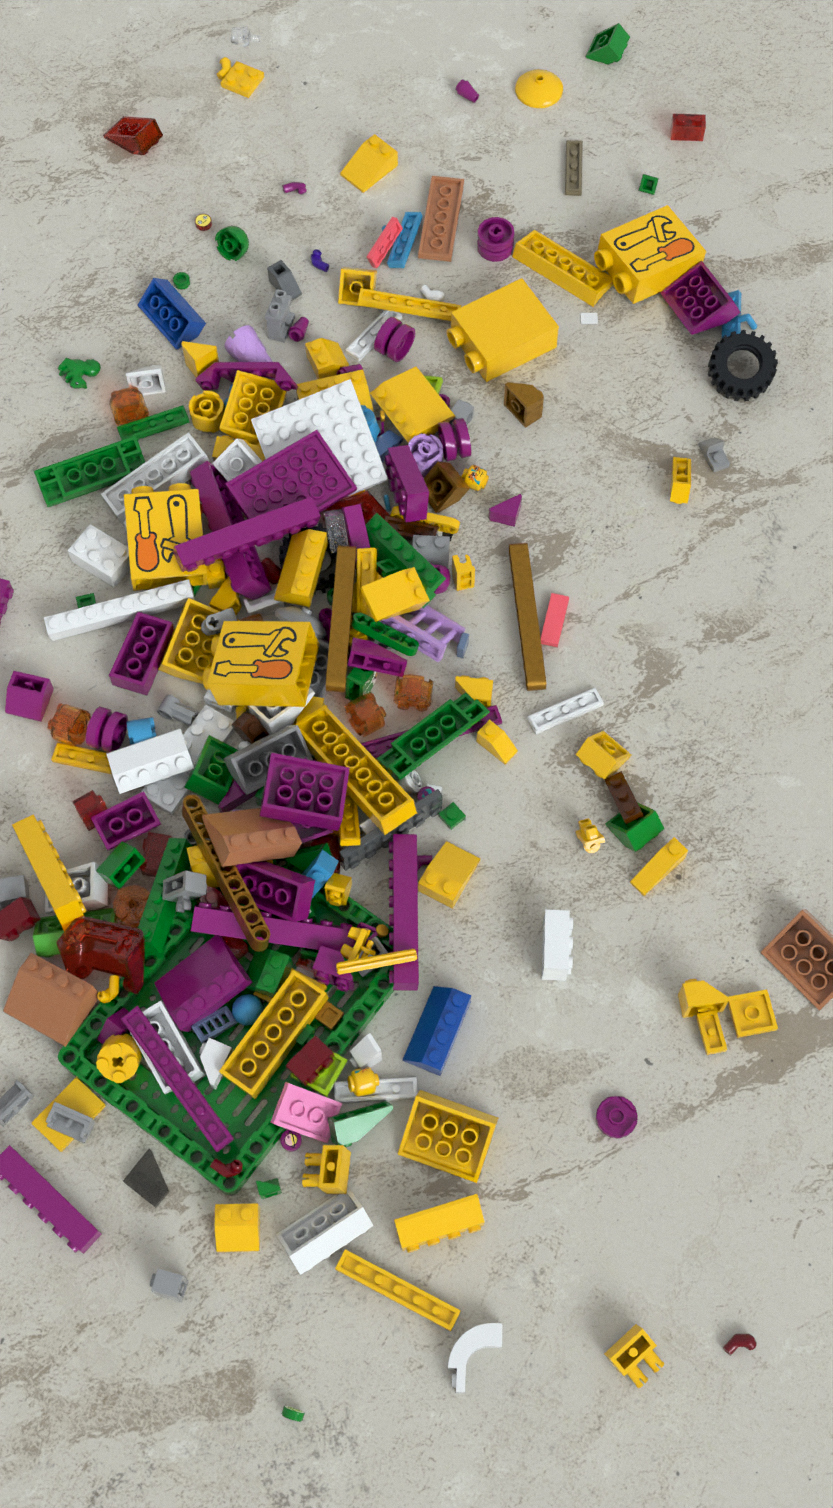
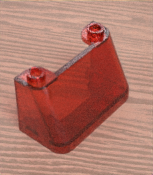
[56,916,145,994]

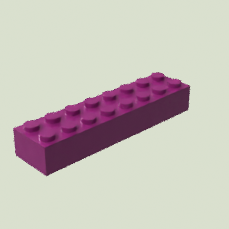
[190,461,272,600]

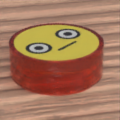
[195,214,212,231]

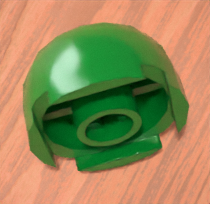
[215,225,249,261]

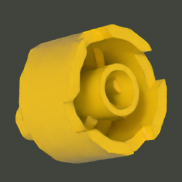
[188,391,225,433]
[96,1034,142,1083]

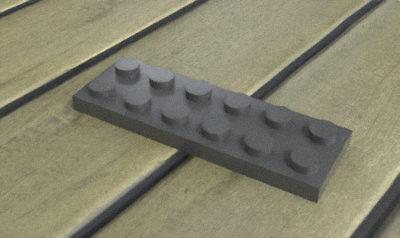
[339,789,442,871]

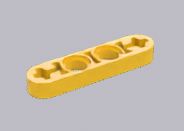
[390,506,460,534]

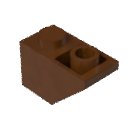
[231,712,269,744]

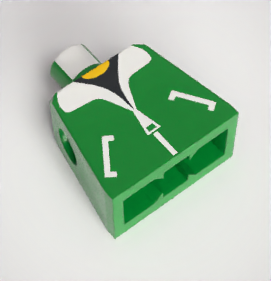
[345,667,377,706]

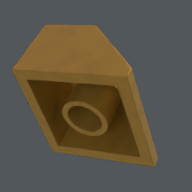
[504,382,544,428]
[424,462,470,513]

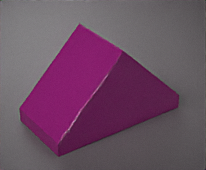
[488,494,522,527]
[97,1008,130,1044]

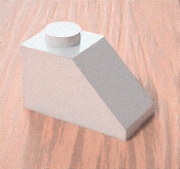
[349,1033,382,1069]
[199,1038,233,1090]

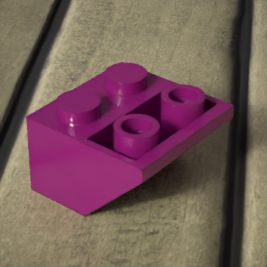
[5,671,54,722]
[313,946,354,992]

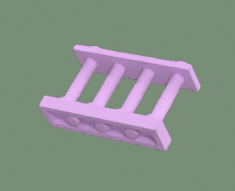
[380,605,466,662]

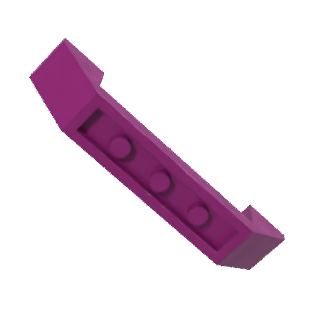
[195,362,298,391]

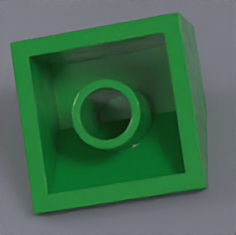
[586,23,630,65]
[605,802,665,852]
[245,949,294,998]

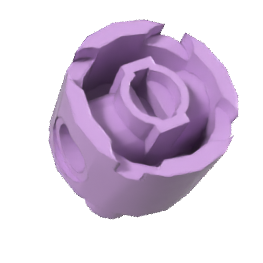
[408,434,443,477]

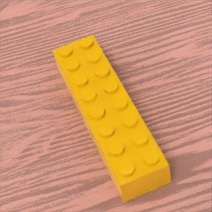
[295,705,417,835]

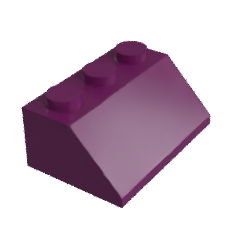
[91,791,161,851]

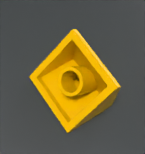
[182,341,219,378]

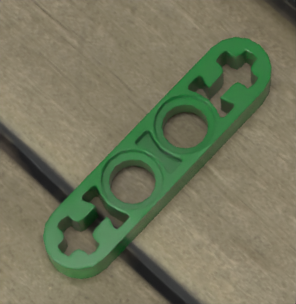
[351,613,419,656]

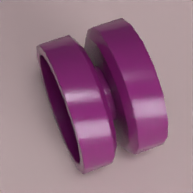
[477,217,515,262]
[374,317,415,362]
[438,418,471,462]
[86,706,128,753]

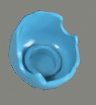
[232,994,264,1026]

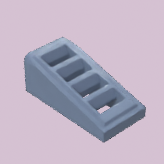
[191,1006,238,1044]

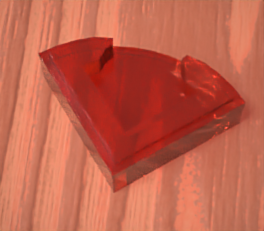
[296,957,315,972]

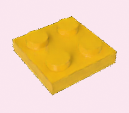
[221,61,265,98]
[728,989,778,1038]

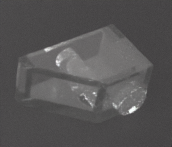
[323,509,349,553]

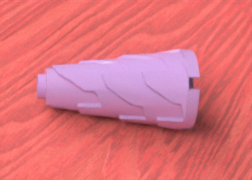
[224,325,275,380]

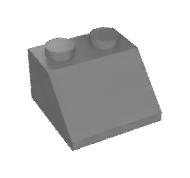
[412,535,450,568]

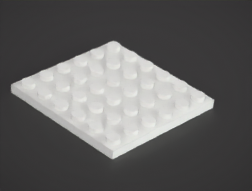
[251,379,389,497]

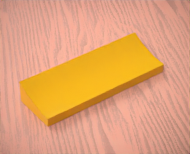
[512,230,614,307]

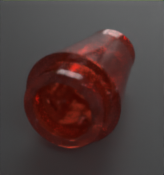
[261,558,282,584]

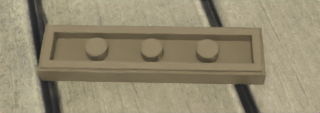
[565,140,583,196]

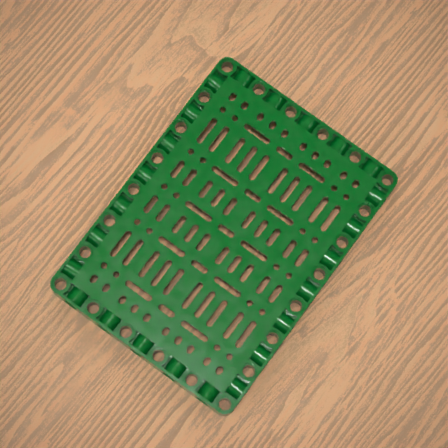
[58,858,394,1196]

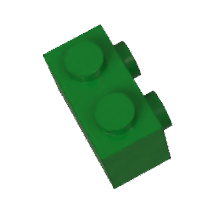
[96,841,145,889]

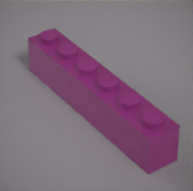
[0,1145,102,1254]

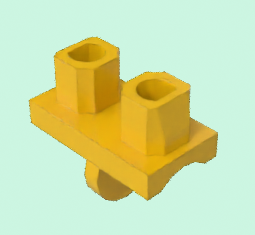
[575,818,605,853]
[340,927,376,960]

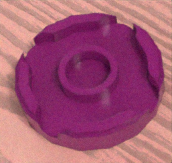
[596,1096,638,1139]

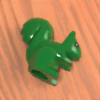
[58,358,101,389]

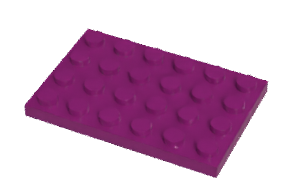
[225,430,357,545]

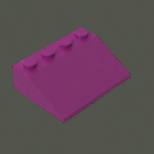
[660,261,741,335]
[259,753,349,831]
[154,935,252,1032]

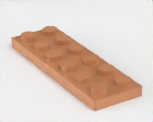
[418,176,464,262]

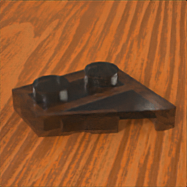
[123,1149,170,1208]

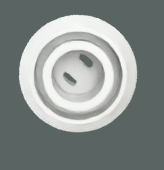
[397,770,422,793]

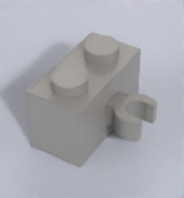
[163,871,207,913]

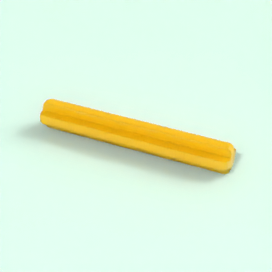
[336,949,417,975]

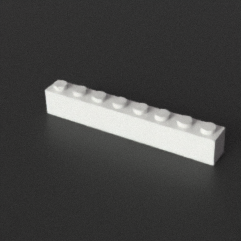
[44,579,195,641]

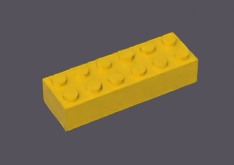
[12,814,87,932]
[219,970,329,1099]

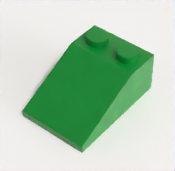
[184,735,239,805]

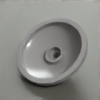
[274,606,327,639]

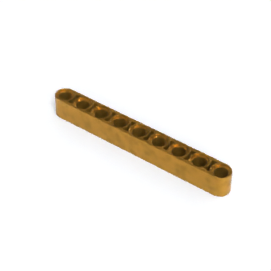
[509,543,546,691]
[326,545,357,692]
[182,795,271,952]

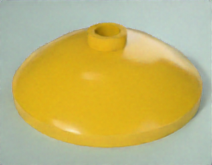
[515,69,563,108]

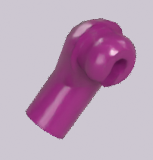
[282,182,307,195]
[417,855,432,871]

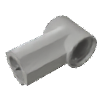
[157,694,198,726]

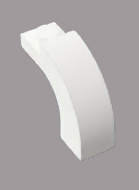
[448,1323,502,1393]

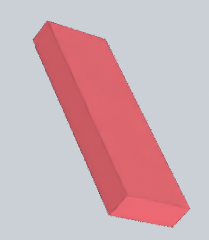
[367,217,403,269]
[541,593,569,648]

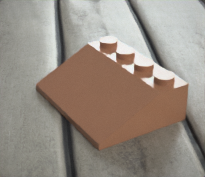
[202,808,302,867]
[761,909,833,1011]
[3,953,98,1047]

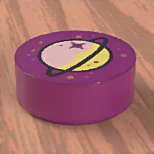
[281,1130,302,1152]

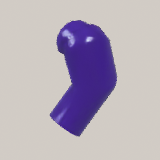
[311,249,330,272]

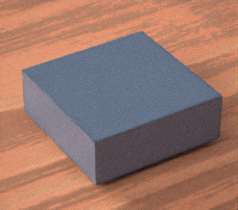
[457,633,469,658]

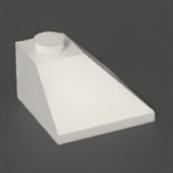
[126,365,166,397]

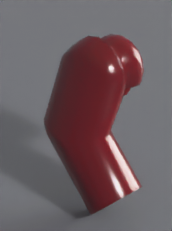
[210,1158,243,1178]
[723,1334,757,1356]

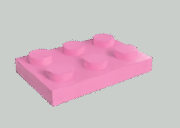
[270,1082,342,1143]

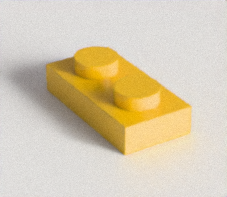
[696,1010,727,1055]

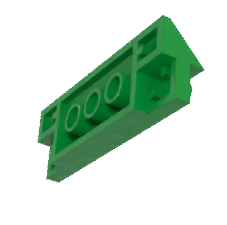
[34,436,145,507]
[365,513,446,608]
[377,693,490,780]

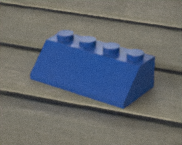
[138,278,206,349]
[403,986,472,1076]

